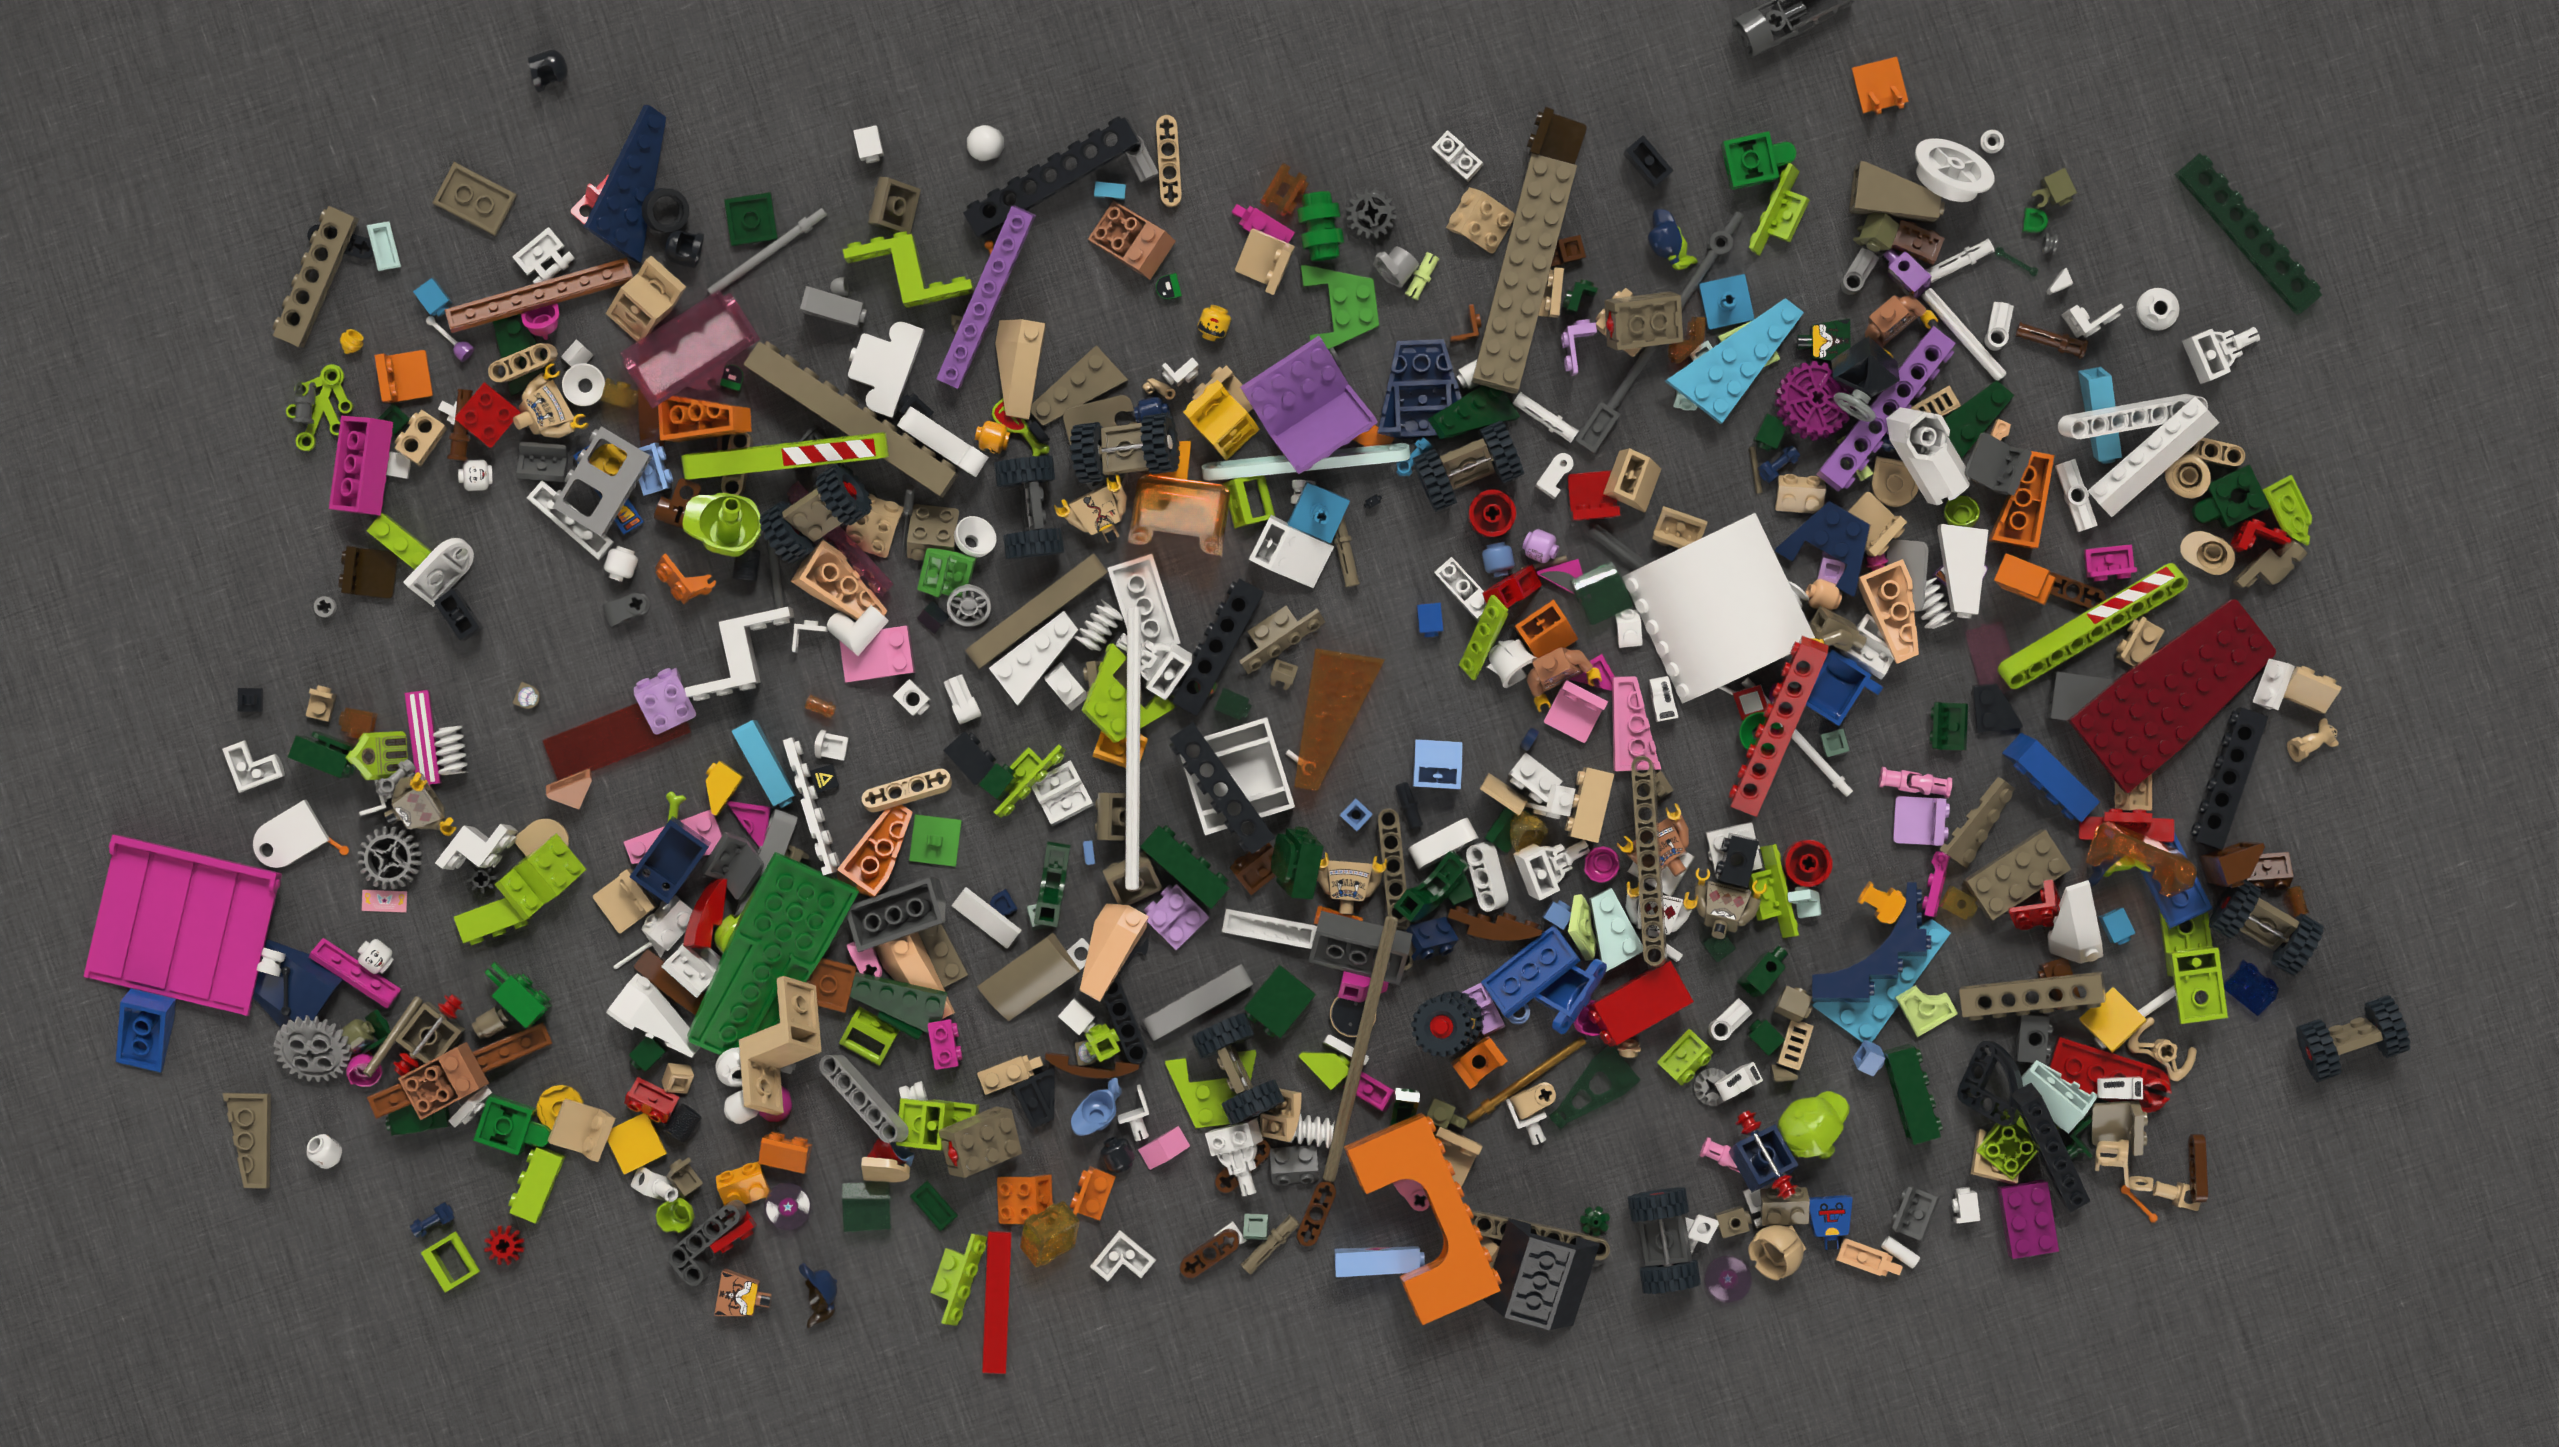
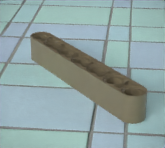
[965,554,1108,669]
[1377,809,1414,970]
[1471,1210,1610,1260]

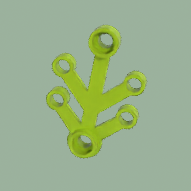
[286,364,354,451]

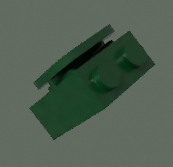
[288,731,357,778]
[1271,826,1324,899]
[1244,964,1316,1039]
[384,1088,451,1136]

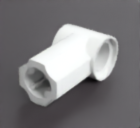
[1984,302,2014,351]
[944,674,982,725]
[1708,998,1752,1041]

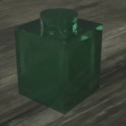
[1214,688,1252,720]
[1701,935,1736,963]

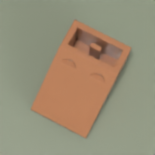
[1088,200,1176,280]
[398,1042,489,1120]

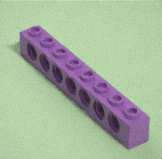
[936,205,1036,389]
[1816,326,1956,491]

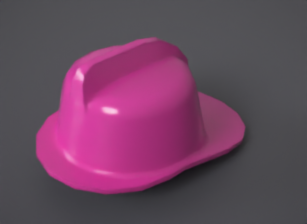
[521,303,559,340]

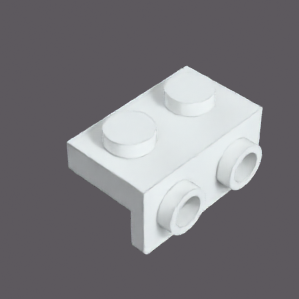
[1162,357,1199,387]
[2253,659,2295,710]
[642,895,693,951]
[449,1085,492,1128]

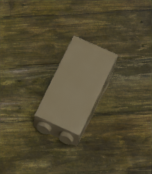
[1849,161,1945,224]

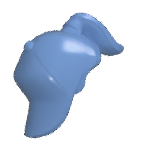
[1071,1078,1122,1136]

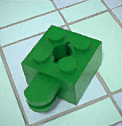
[1721,131,1796,190]
[485,961,552,1028]
[473,1094,551,1155]

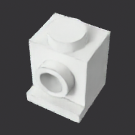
[1952,1187,1980,1223]

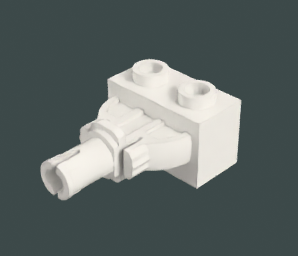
[2182,327,2260,384]
[1116,633,1192,700]
[1513,840,1590,900]
[1205,1118,1263,1196]

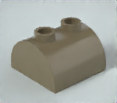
[868,177,921,234]
[1095,793,1141,840]
[1102,851,1163,905]

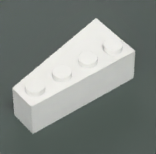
[989,611,1079,706]

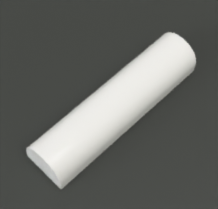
[527,480,614,560]

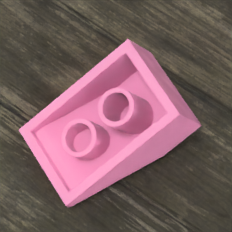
[839,626,915,683]

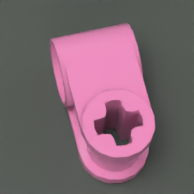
[847,941,883,977]
[1393,1179,1430,1211]

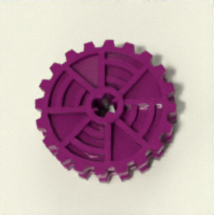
[1774,361,1850,441]

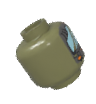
[341,1019,375,1054]

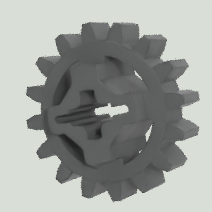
[1346,188,1397,239]

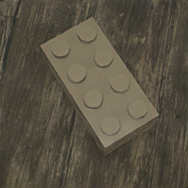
[1963,829,2071,921]

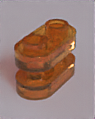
[1260,163,1309,217]

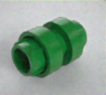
[1297,191,1344,261]

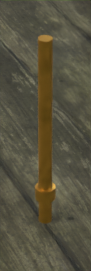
[1466,1036,1587,1123]

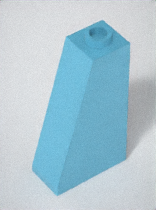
[2078,367,2122,464]
[732,720,796,808]

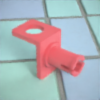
[570,175,609,225]

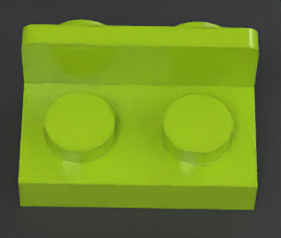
[1657,1029,1714,1086]

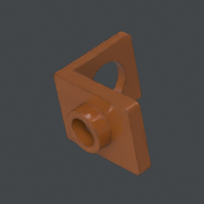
[1450,304,1482,342]

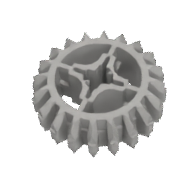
[358,827,422,890]

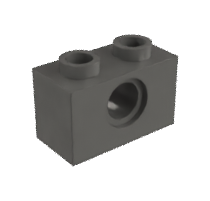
[2014,1014,2053,1064]

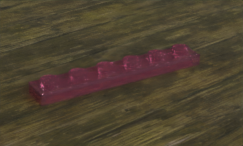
[787,481,894,597]

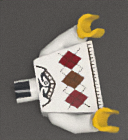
[1625,882,1698,939]

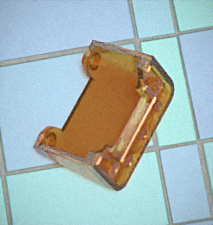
[1128,475,1230,556]
[2086,821,2197,898]

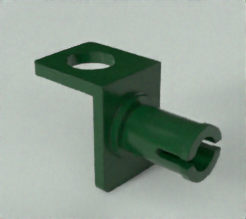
[2066,1114,2093,1160]

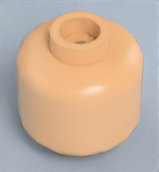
[1805,579,1842,611]

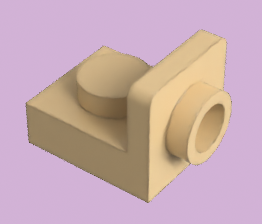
[306,685,337,722]

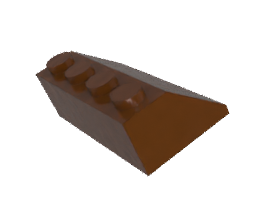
[2199,841,2265,888]

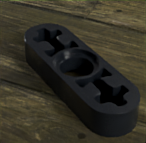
[307,225,374,259]

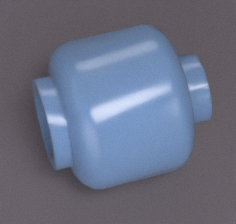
[1482,542,1515,577]

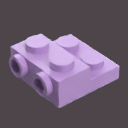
[1143,884,1210,950]

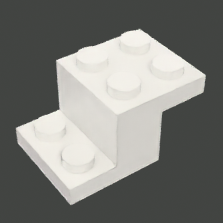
[435,824,518,870]

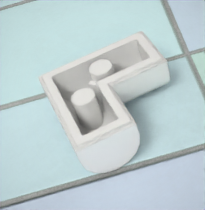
[827,605,889,656]
[222,740,285,793]
[1090,1230,1156,1281]

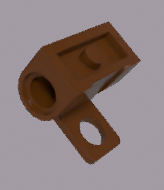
[654,478,701,529]

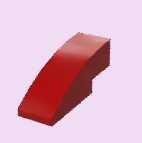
[1482,564,1542,608]
[683,879,727,949]

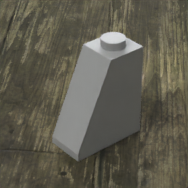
[800,286,867,328]

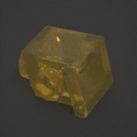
[601,378,638,409]
[1939,886,1978,920]

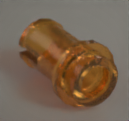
[805,694,836,719]
[2286,885,2309,917]

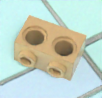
[395,409,447,467]

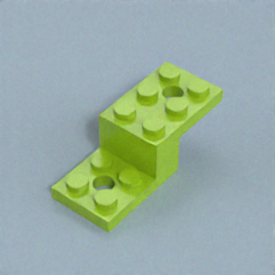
[2158,908,2228,1024]

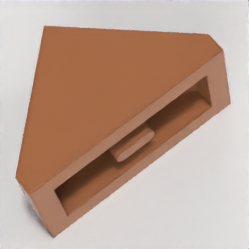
[546,768,592,809]

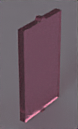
[1965,621,2021,694]

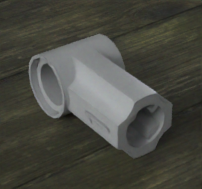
[1125,135,1159,183]
[1840,248,1879,295]

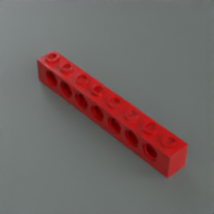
[1728,636,1828,817]

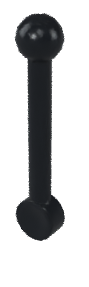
[281,966,291,1016]

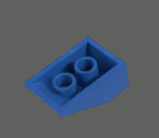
[116,988,176,1072]

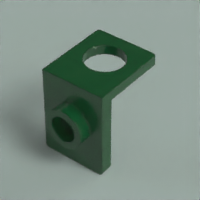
[361,1009,391,1054]

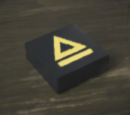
[810,764,840,793]

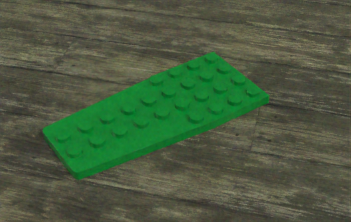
[687,852,859,1055]

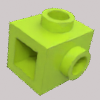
[1085,1023,1120,1062]

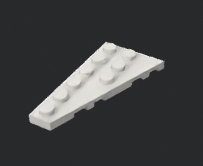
[783,738,840,876]

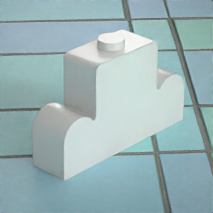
[848,322,925,419]

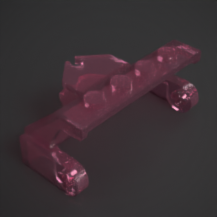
[620,290,760,408]

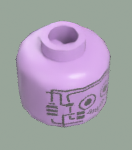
[1522,529,1559,563]

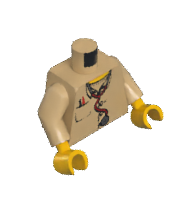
[1054,475,1127,542]

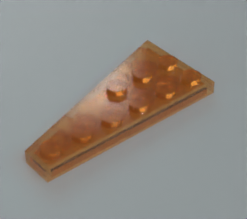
[1294,649,1385,791]

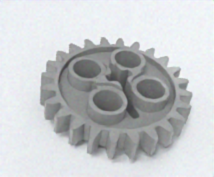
[273,1015,352,1082]

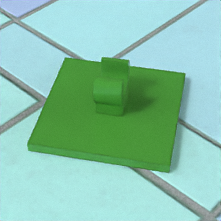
[909,814,962,867]

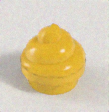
[340,329,364,354]

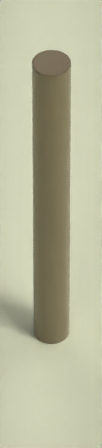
[363,996,423,1077]

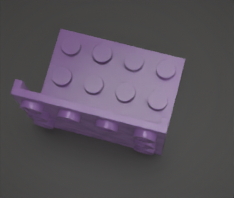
[1240,336,1378,474]

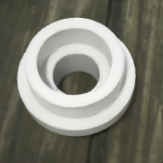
[1980,130,2004,154]

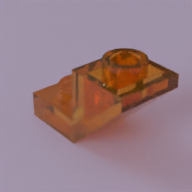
[1668,316,1705,363]

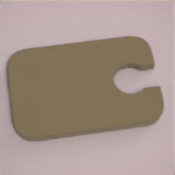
[1063,395,1137,445]

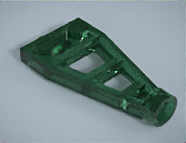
[1549,1045,1641,1130]

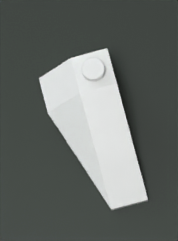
[606,973,701,1057]

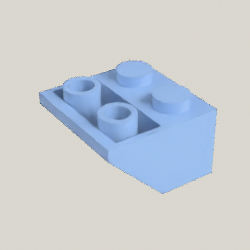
[1413,739,1462,789]

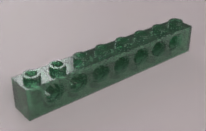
[2174,153,2322,315]

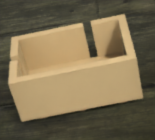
[1565,767,1614,843]

